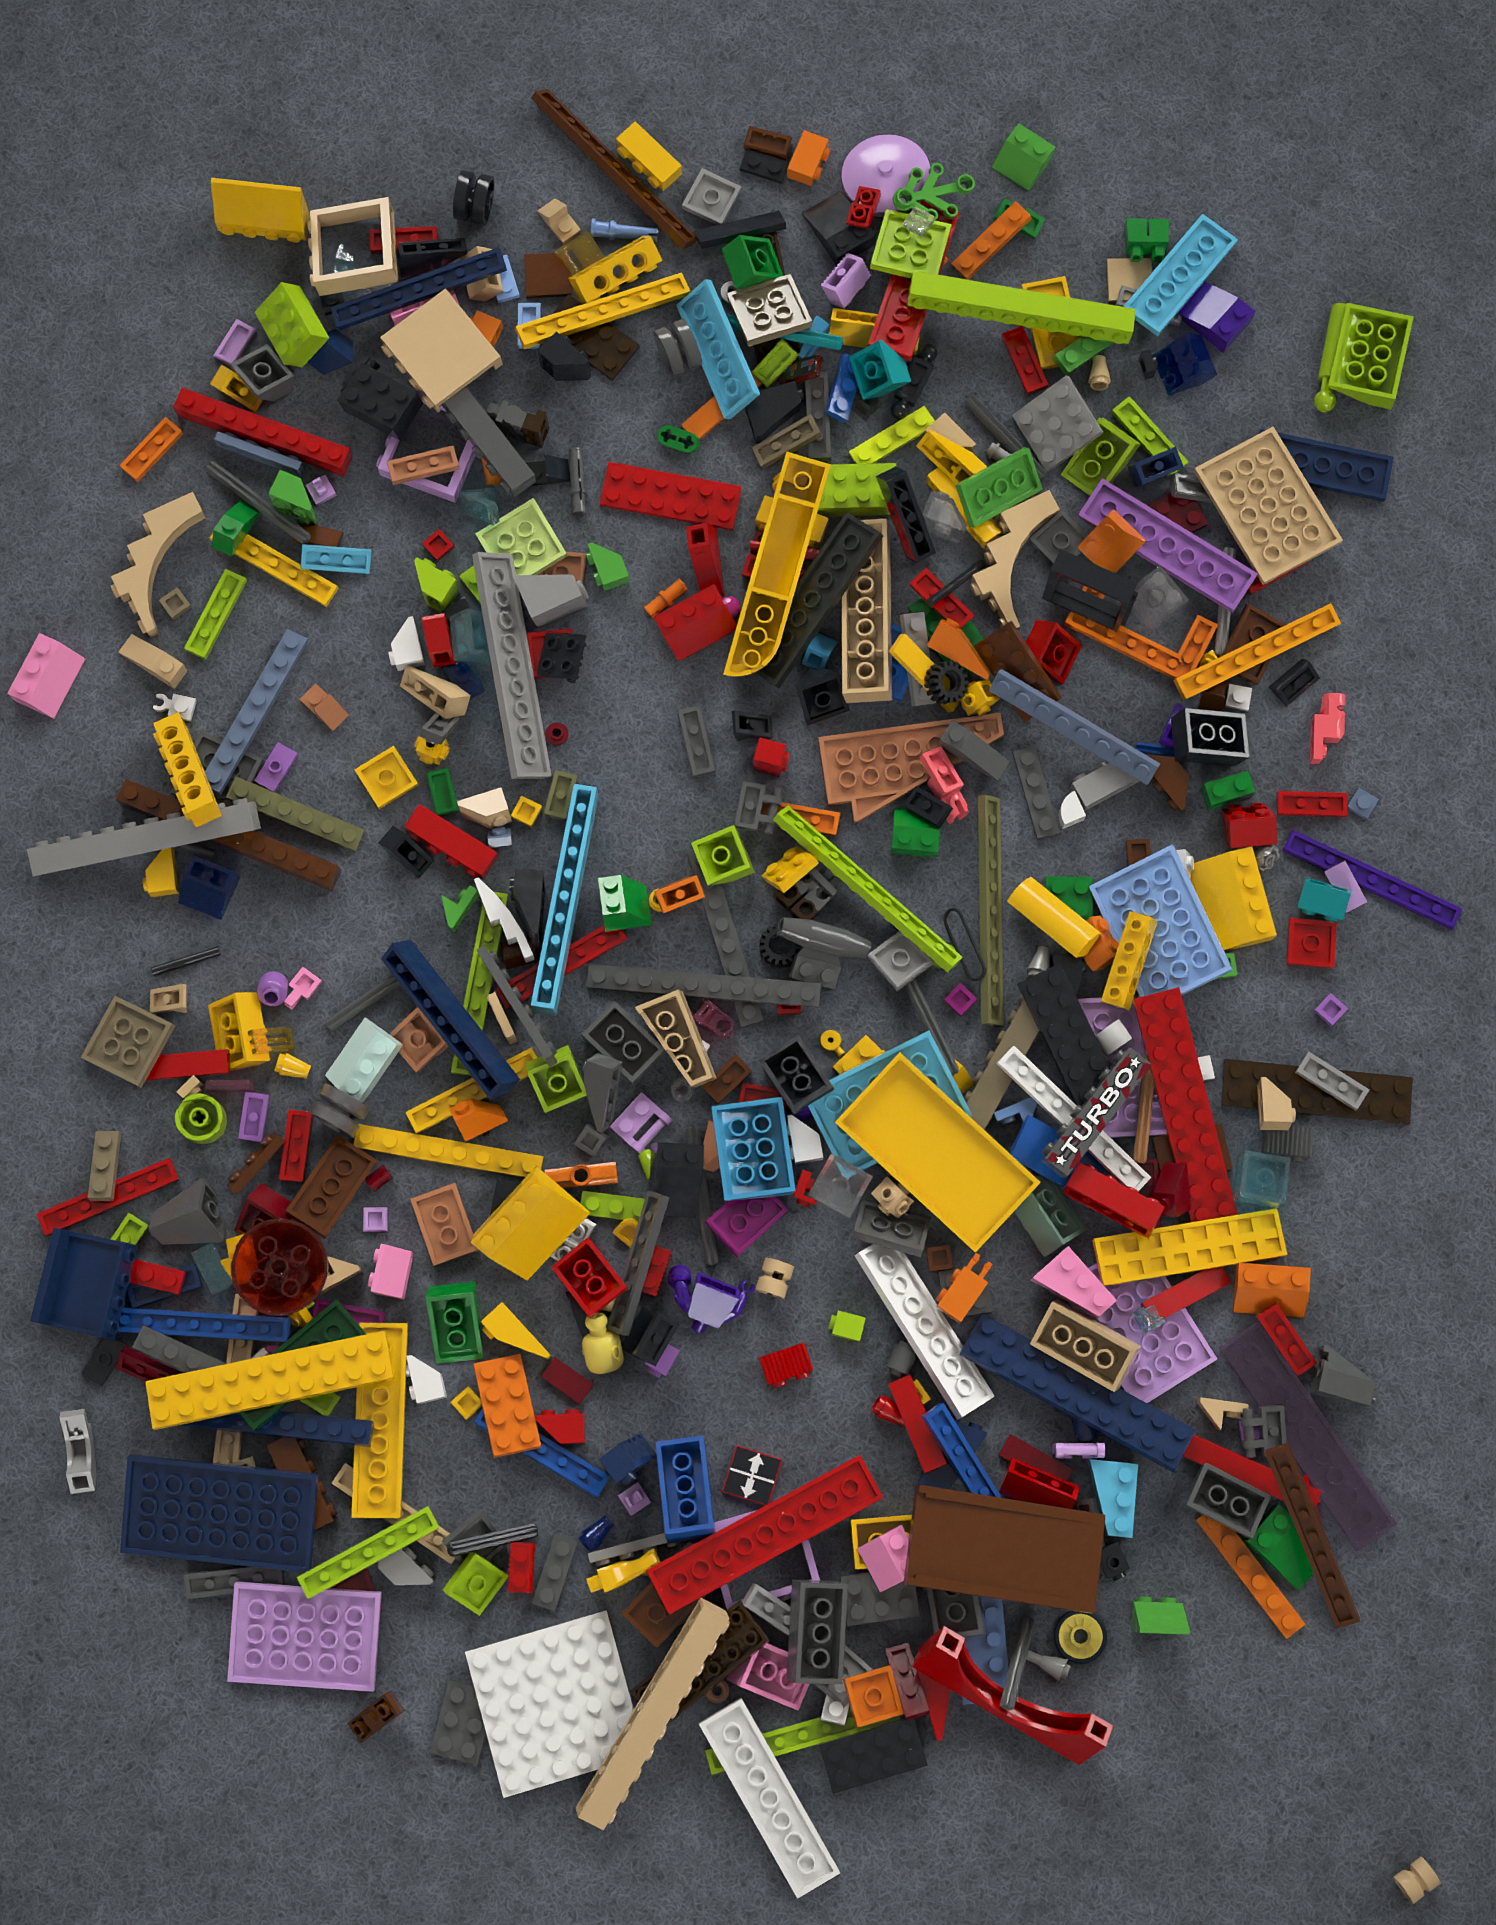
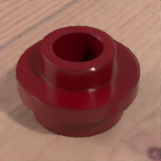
[545,723,569,746]

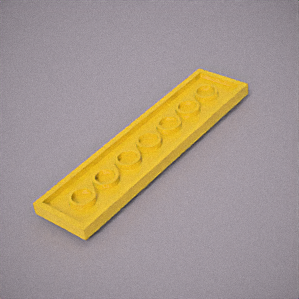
[352,1323,408,1519]

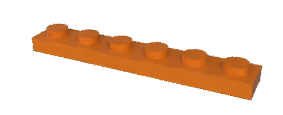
[1196,1515,1306,1639]

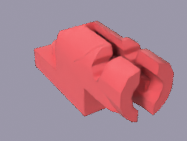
[1310,693,1345,764]
[920,746,969,824]

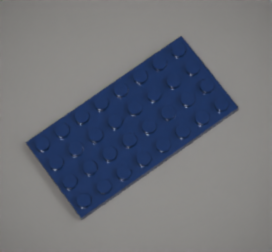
[120,1454,319,1572]

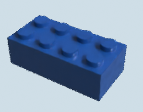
[656,1436,716,1544]

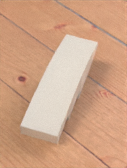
[474,878,535,963]

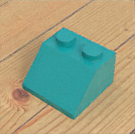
[849,340,911,400]

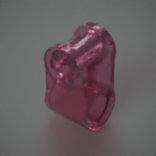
[692,998,735,1040]

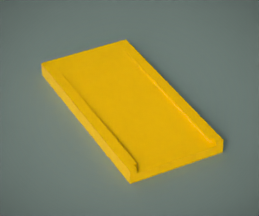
[835,1052,1041,1253]

